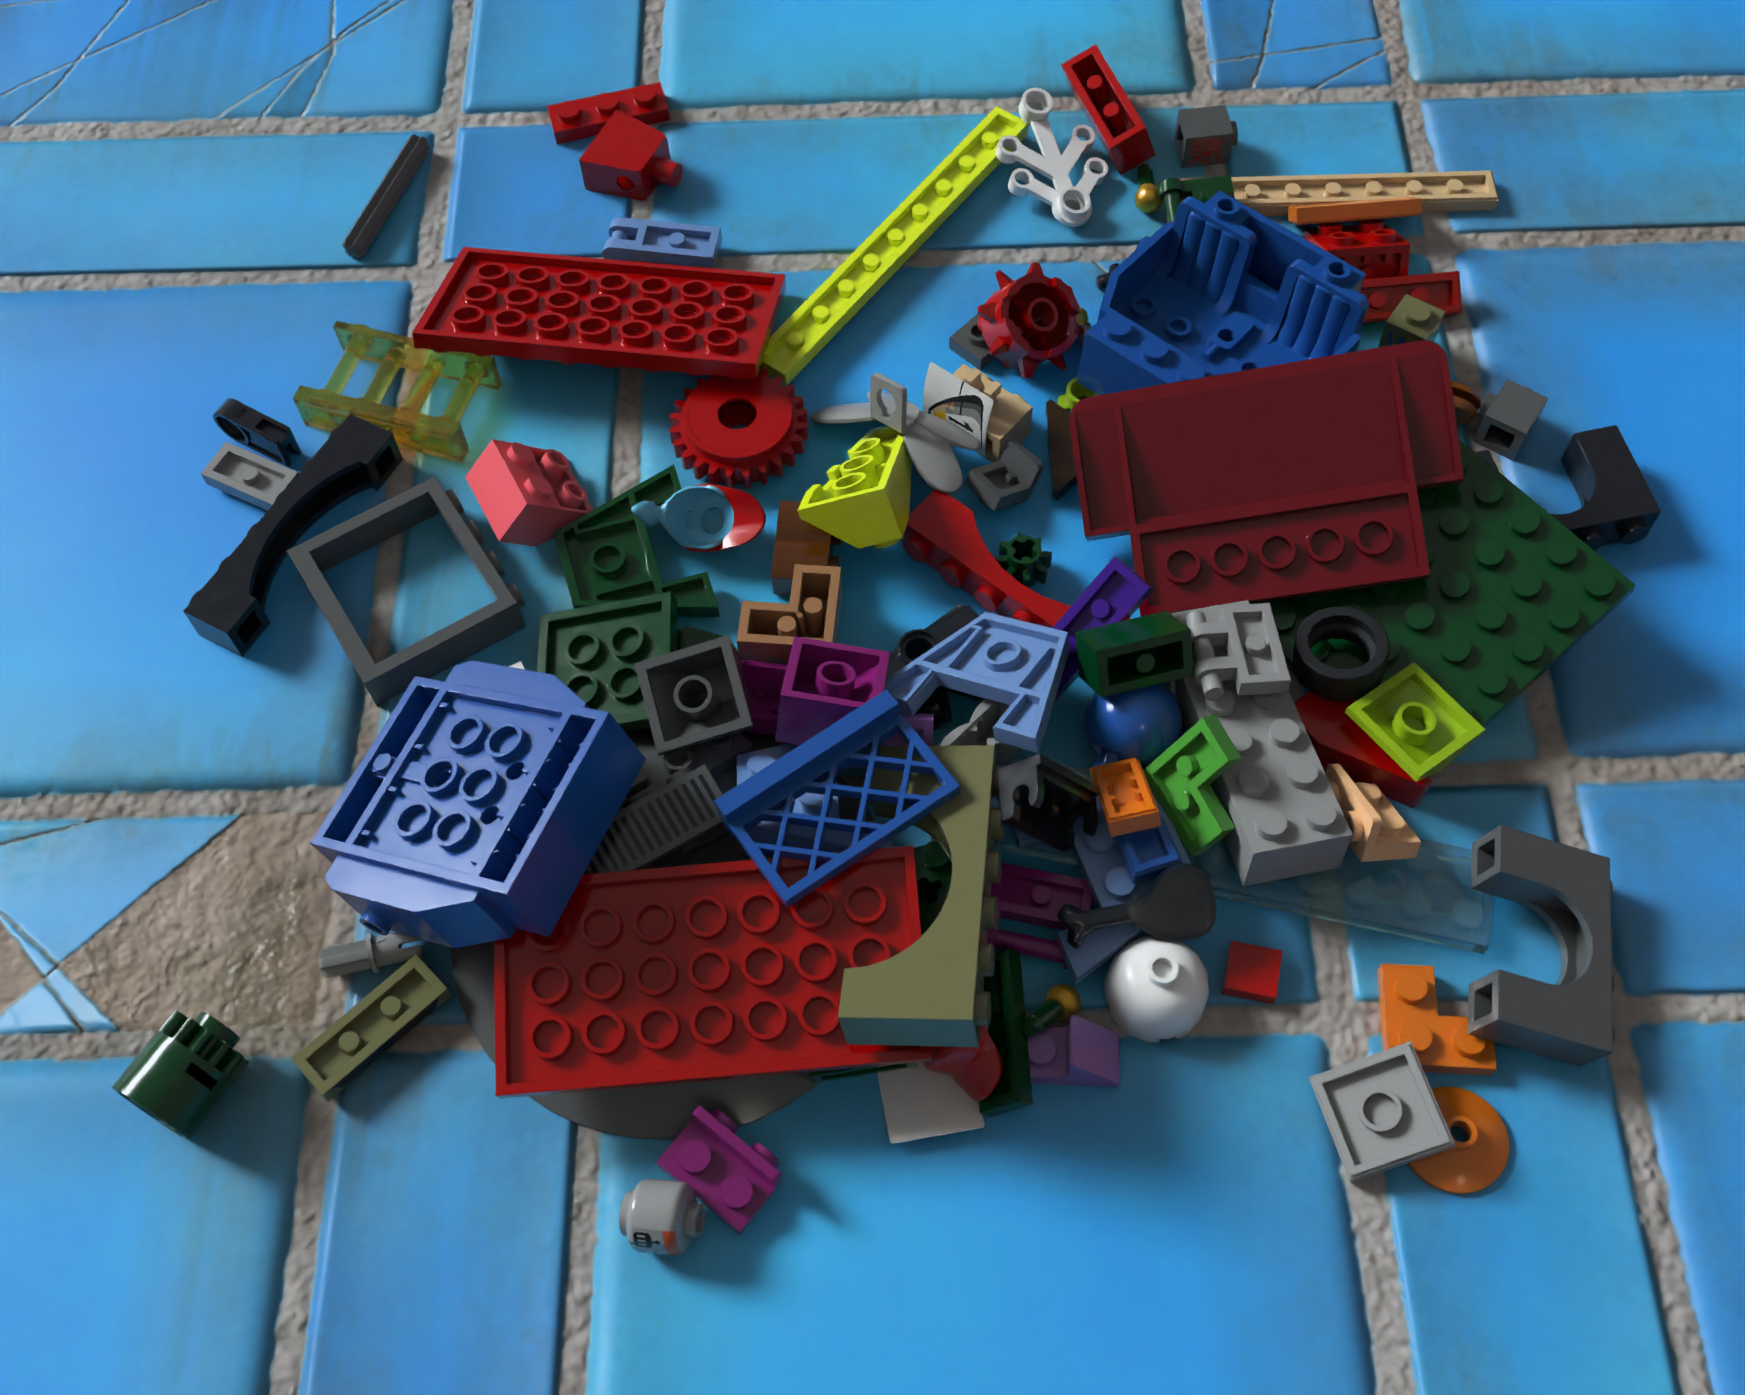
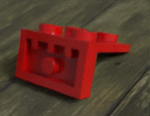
[1304,219,1410,279]

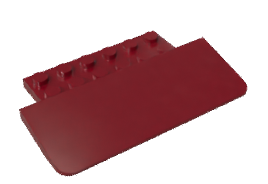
[1069,340,1464,617]

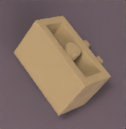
[953,364,1033,463]

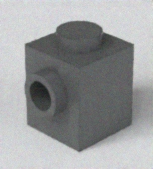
[1473,379,1548,461]

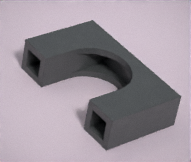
[1468,825,1615,1066]

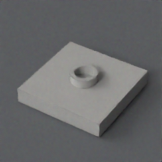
[1309,1041,1455,1183]

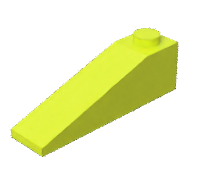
[797,425,912,549]

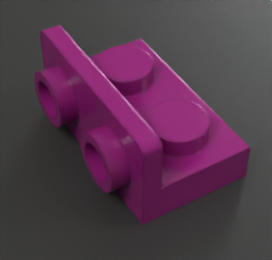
[656,1105,783,1236]

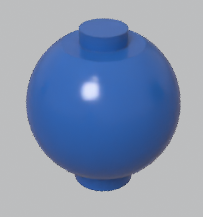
[1084,682,1182,770]

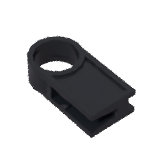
[213,398,301,467]

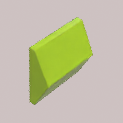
[1345,662,1486,782]

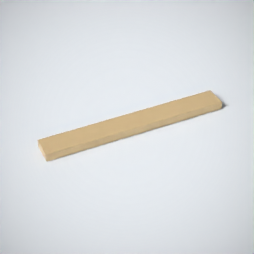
[1179,170,1499,216]

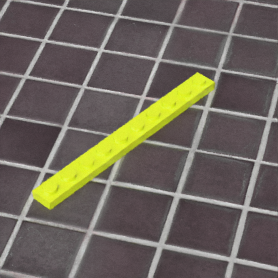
[759,106,1029,386]

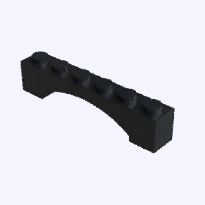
[183,414,403,657]

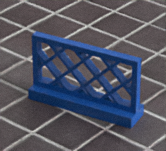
[714,689,961,908]

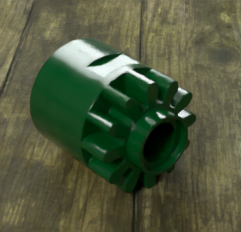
[112,1011,249,1141]

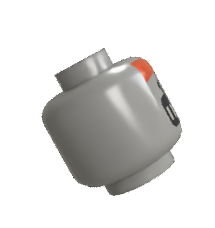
[619,1178,705,1256]

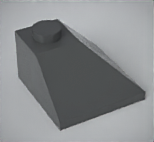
[635,635,754,756]

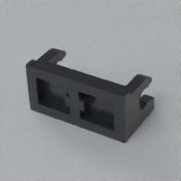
[998,754,1100,851]

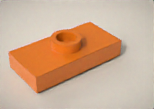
[1089,758,1161,837]

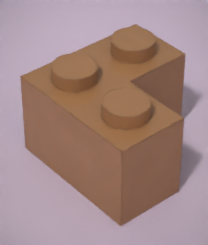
[737,564,843,664]

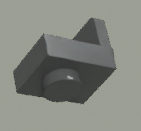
[964,440,1044,511]

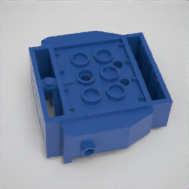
[1077,190,1369,395]
[310,660,646,949]

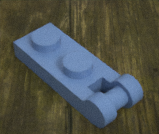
[602,217,722,268]

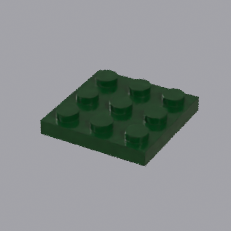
[537,592,677,732]

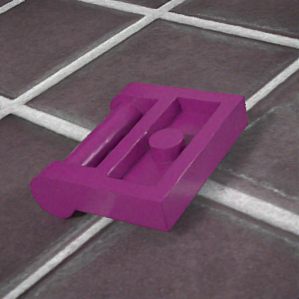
[987,863,1093,970]

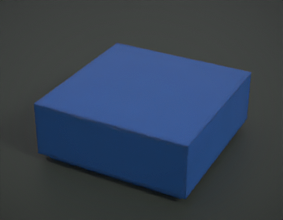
[1114,817,1183,884]

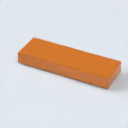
[1288,197,1422,225]

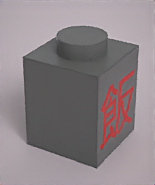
[1174,105,1238,168]

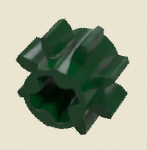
[995,533,1052,588]

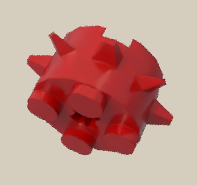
[977,262,1084,379]

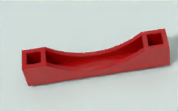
[903,489,1130,628]

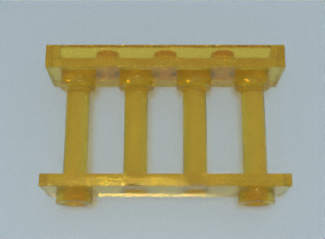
[293,321,502,463]

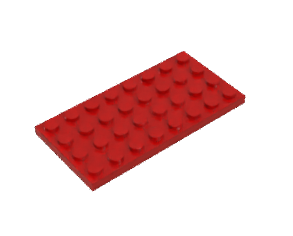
[412,247,786,380]
[494,846,933,1099]

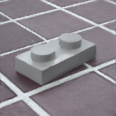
[200,442,299,511]

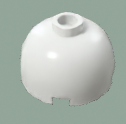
[1104,935,1209,1042]

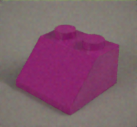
[775,636,890,746]

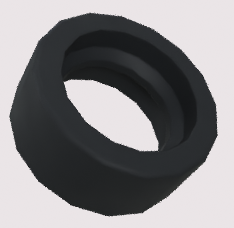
[1293,607,1390,701]

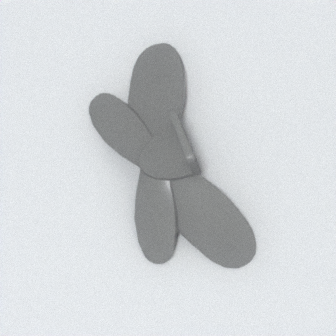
[810,373,979,493]

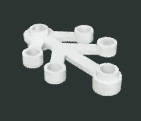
[995,88,1108,227]

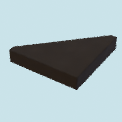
[1045,399,1077,500]

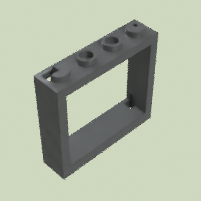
[287,476,526,706]

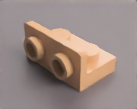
[1325,763,1421,862]

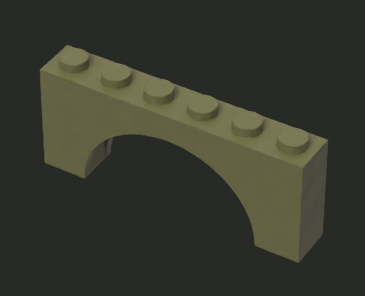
[838,745,1005,1047]

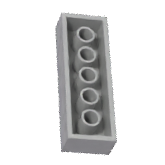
[1164,600,1353,886]

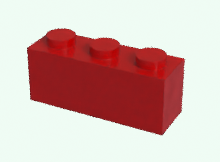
[1061,44,1156,175]

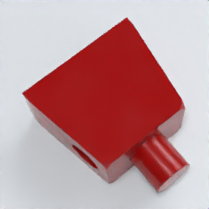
[579,110,683,201]

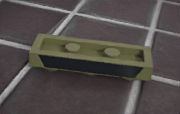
[291,954,452,1102]

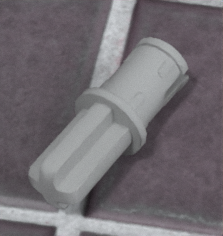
[318,932,425,978]

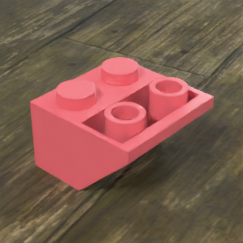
[465,439,593,546]

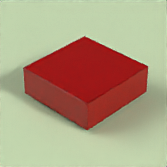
[1222,940,1282,1004]

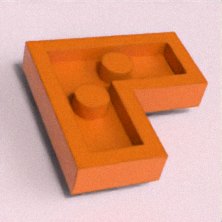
[1377,963,1497,1076]

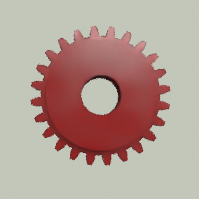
[669,369,808,489]

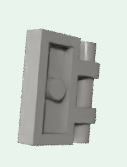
[1186,603,1291,700]

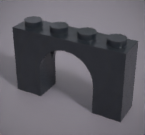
[1476,425,1661,550]

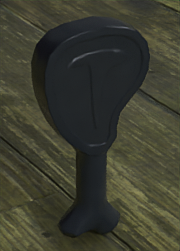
[1057,863,1216,948]

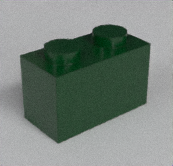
[1075,611,1194,697]

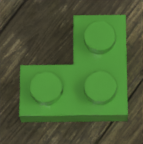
[1143,715,1242,857]

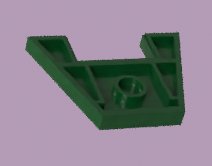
[554,464,720,617]

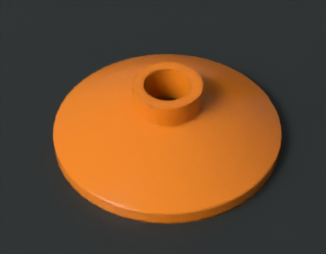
[1408,1086,1509,1194]

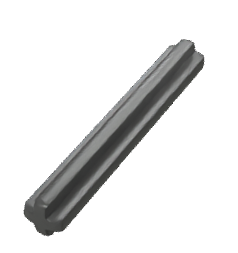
[342,134,430,259]

